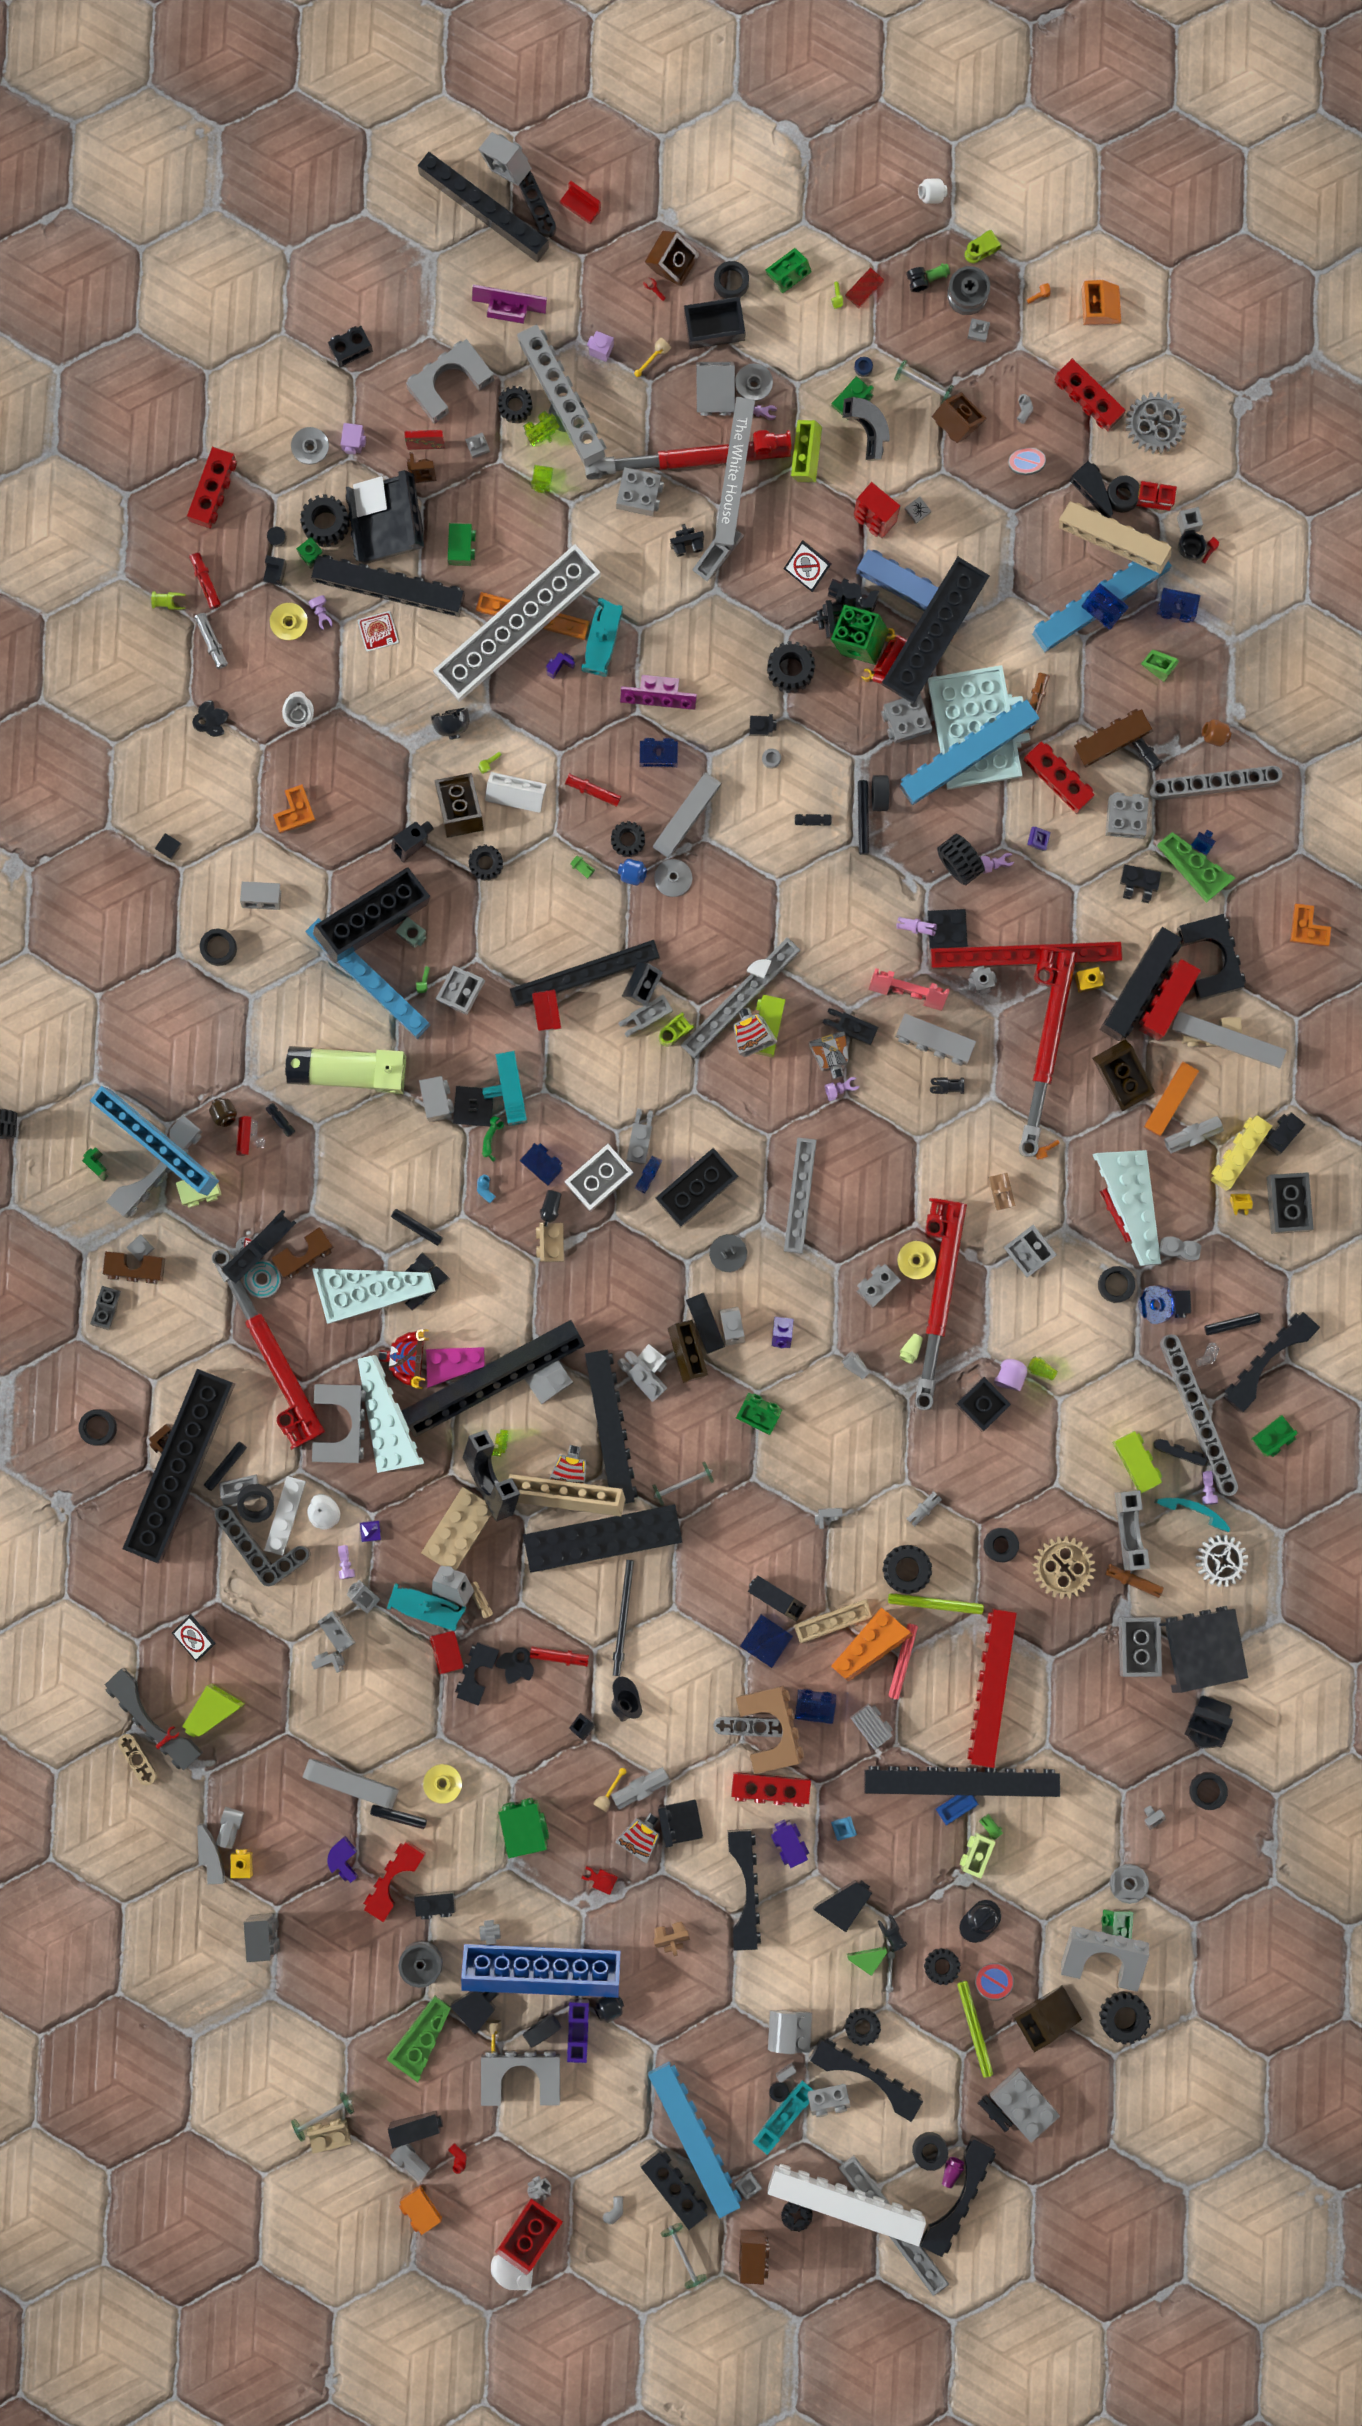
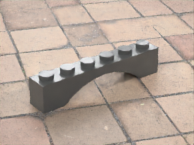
[104,1668,203,1771]

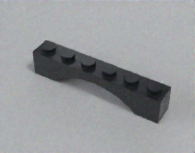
[1223,1312,1320,1413]
[727,1829,761,1951]
[809,2038,923,2122]
[920,2135,996,2257]

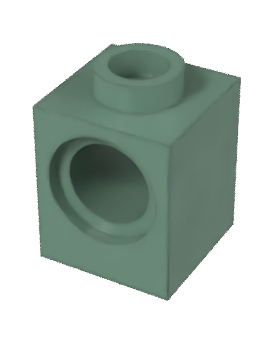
[396,917,427,948]

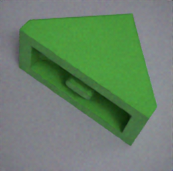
[1141,649,1179,682]
[847,1947,887,1976]

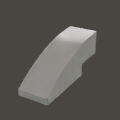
[692,529,744,581]
[197,1824,226,1885]

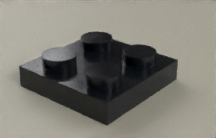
[927,909,968,949]

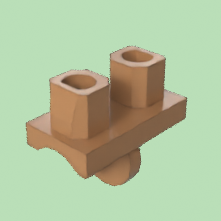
[988,1173,1016,1211]
[653,1922,690,1957]

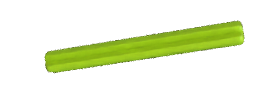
[888,1593,984,1615]
[957,1981,993,2078]

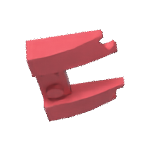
[869,968,950,1011]

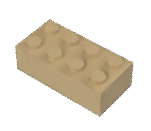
[421,1487,492,1570]

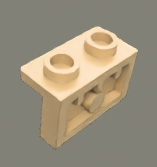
[536,1223,564,1262]
[306,2118,352,2154]

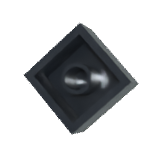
[955,1377,1011,1432]

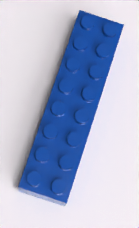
[461,1944,621,1998]

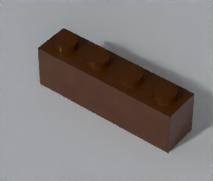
[1074,709,1153,768]

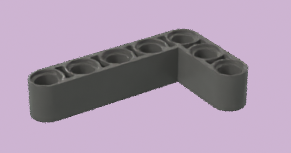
[215,1506,311,1586]

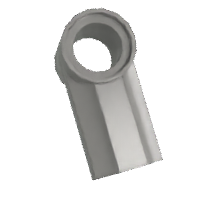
[216,1807,245,1849]
[390,2144,430,2182]

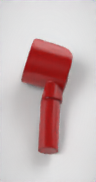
[643,277,666,301]
[1201,537,1219,564]
[156,1726,180,1749]

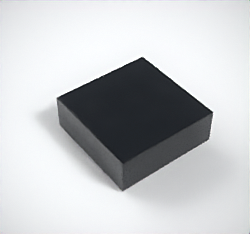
[155,833,182,860]

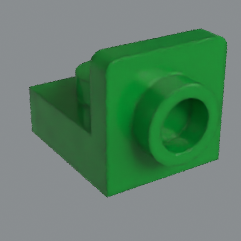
[296,537,322,569]

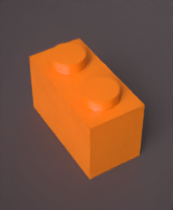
[399,2185,442,2235]

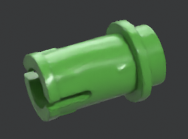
[925,263,950,283]
[570,855,595,879]
[979,1814,1003,1840]

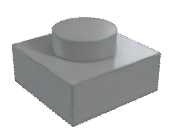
[126,1234,155,1262]

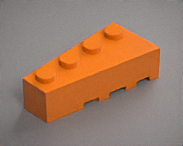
[831,1607,914,1682]

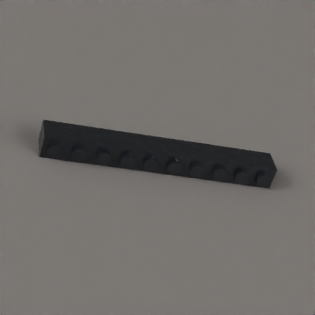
[401,1320,585,1437]
[864,1766,1060,1797]

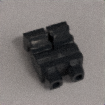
[828,578,879,613]
[405,1252,450,1311]

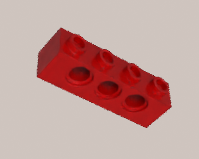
[1054,358,1126,431]
[187,446,237,529]
[1023,741,1095,814]
[731,1772,811,1807]

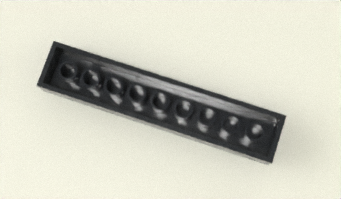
[122,1369,235,1564]

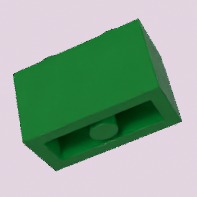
[448,523,476,566]

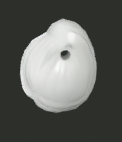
[282,691,314,728]
[307,1494,340,1530]

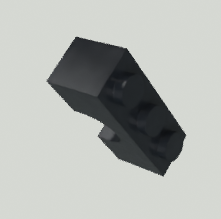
[455,1642,500,1706]

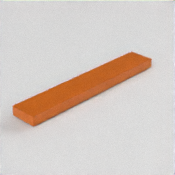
[476,592,590,640]

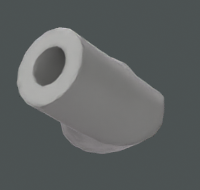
[1017,394,1033,424]
[603,2196,623,2224]

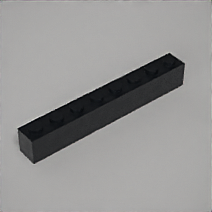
[417,152,549,263]
[311,555,465,617]
[585,1349,638,1504]

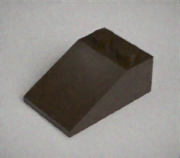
[435,773,484,838]
[1092,1039,1155,1112]

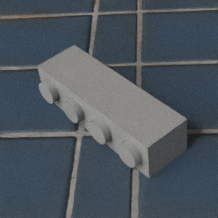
[895,1014,976,1066]

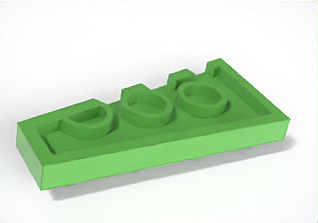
[1157,832,1235,903]
[387,1995,451,2083]

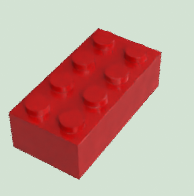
[1138,959,1201,1041]

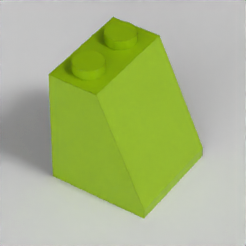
[182,1684,245,1737]

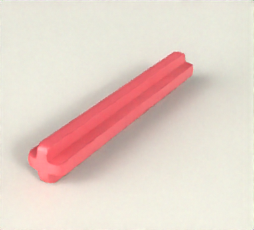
[889,1623,918,1699]

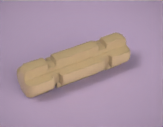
[471,1582,493,1619]

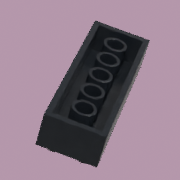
[313,867,430,963]
[1099,927,1182,1041]

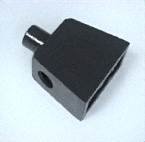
[391,821,434,862]
[450,1991,499,2034]

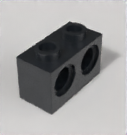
[328,326,373,368]

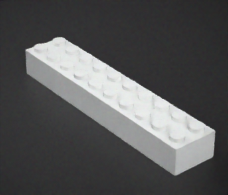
[433,544,601,702]

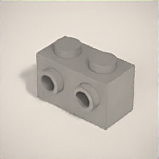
[856,1264,901,1308]

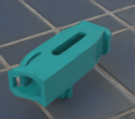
[581,598,623,677]
[482,1051,528,1126]
[387,1583,467,1631]

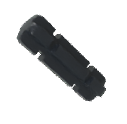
[794,814,832,826]
[266,1103,295,1137]

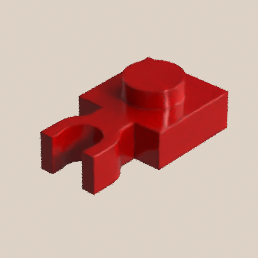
[581,1866,618,1895]

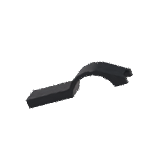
[221,1210,296,1284]

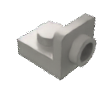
[815,1508,842,1529]
[347,1580,380,1614]

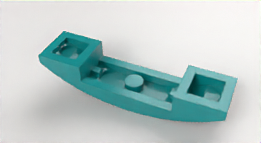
[1154,1498,1230,1532]
[752,2080,813,2155]

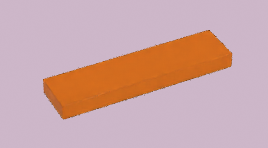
[1144,1061,1199,1137]

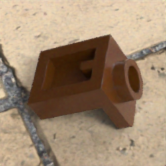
[149,1424,172,1454]

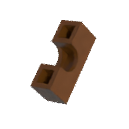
[271,1227,334,1279]
[103,1251,165,1284]

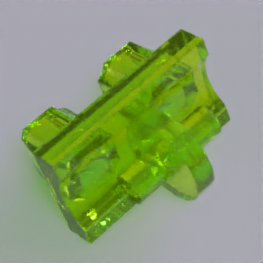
[523,411,560,447]

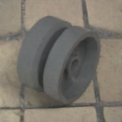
[947,266,990,315]
[398,1940,443,1988]

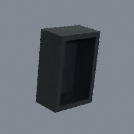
[684,297,746,349]

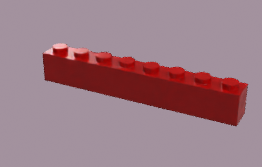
[967,1609,1017,1768]

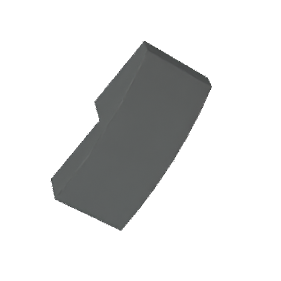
[90,1286,121,1330]

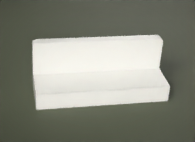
[485,772,547,813]

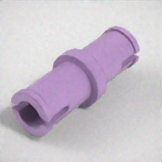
[896,917,937,936]

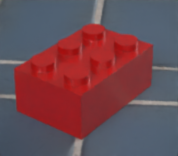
[854,481,901,539]
[495,2198,563,2275]

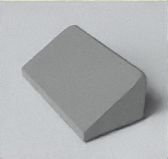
[219,1474,261,1506]

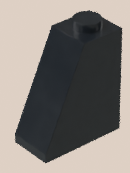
[747,1575,807,1622]
[813,1880,872,1932]
[388,2111,443,2149]

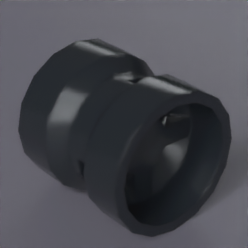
[906,267,929,293]

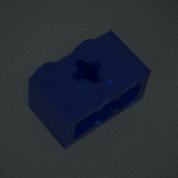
[1157,588,1201,623]
[639,738,678,768]

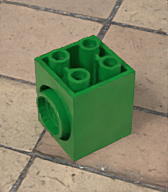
[831,605,889,665]
[498,1798,549,1859]

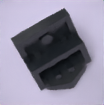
[1184,1695,1233,1749]

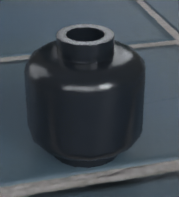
[594,1996,624,2023]

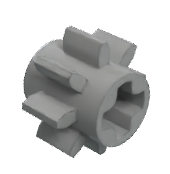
[479,1920,501,1945]
[527,2176,551,2203]

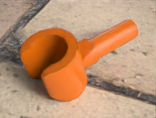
[1026,283,1051,304]
[1036,1140,1060,1160]

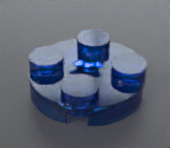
[635,1156,662,1194]
[1138,1285,1176,1324]

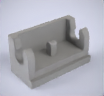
[240,882,281,910]
[318,1611,356,1654]

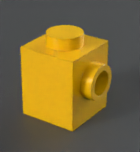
[1074,967,1105,993]
[231,1849,253,1878]

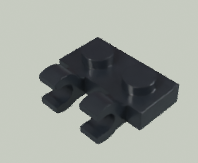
[1120,864,1162,904]

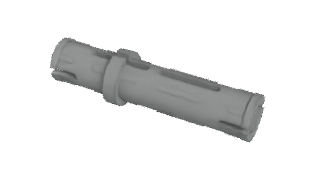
[194,613,228,669]

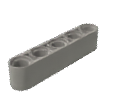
[653,773,722,858]
[303,1758,399,1809]

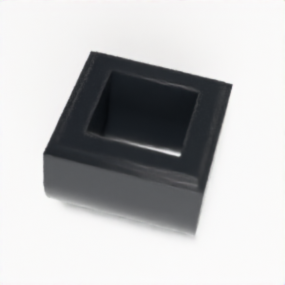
[569,1713,596,1740]

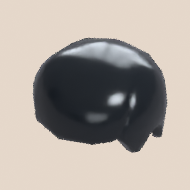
[1178,530,1207,561]

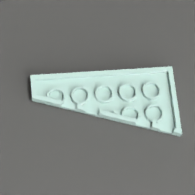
[1092,1150,1161,1266]
[312,1268,435,1324]
[358,1355,424,1473]

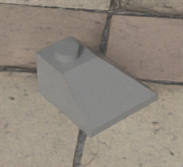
[525,1360,573,1404]

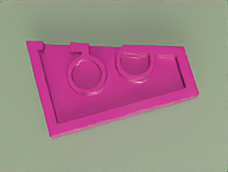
[426,1347,485,1388]

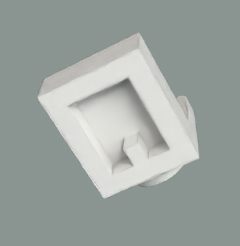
[638,1344,667,1374]

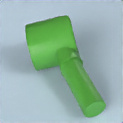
[416,966,430,993]

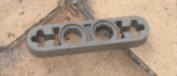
[713,1716,783,1737]

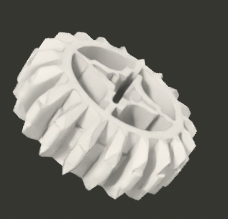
[1196,1535,1248,1587]

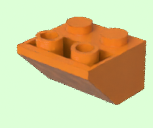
[1081,280,1121,325]

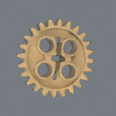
[1032,1536,1096,1599]

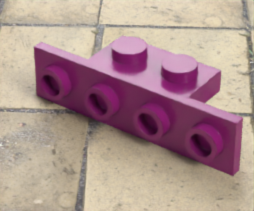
[472,284,547,324]
[620,675,697,710]

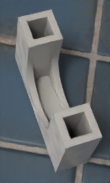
[406,339,494,424]
[312,1384,366,1463]
[1115,1490,1150,1571]
[1061,1926,1149,1992]
[481,2051,560,2106]

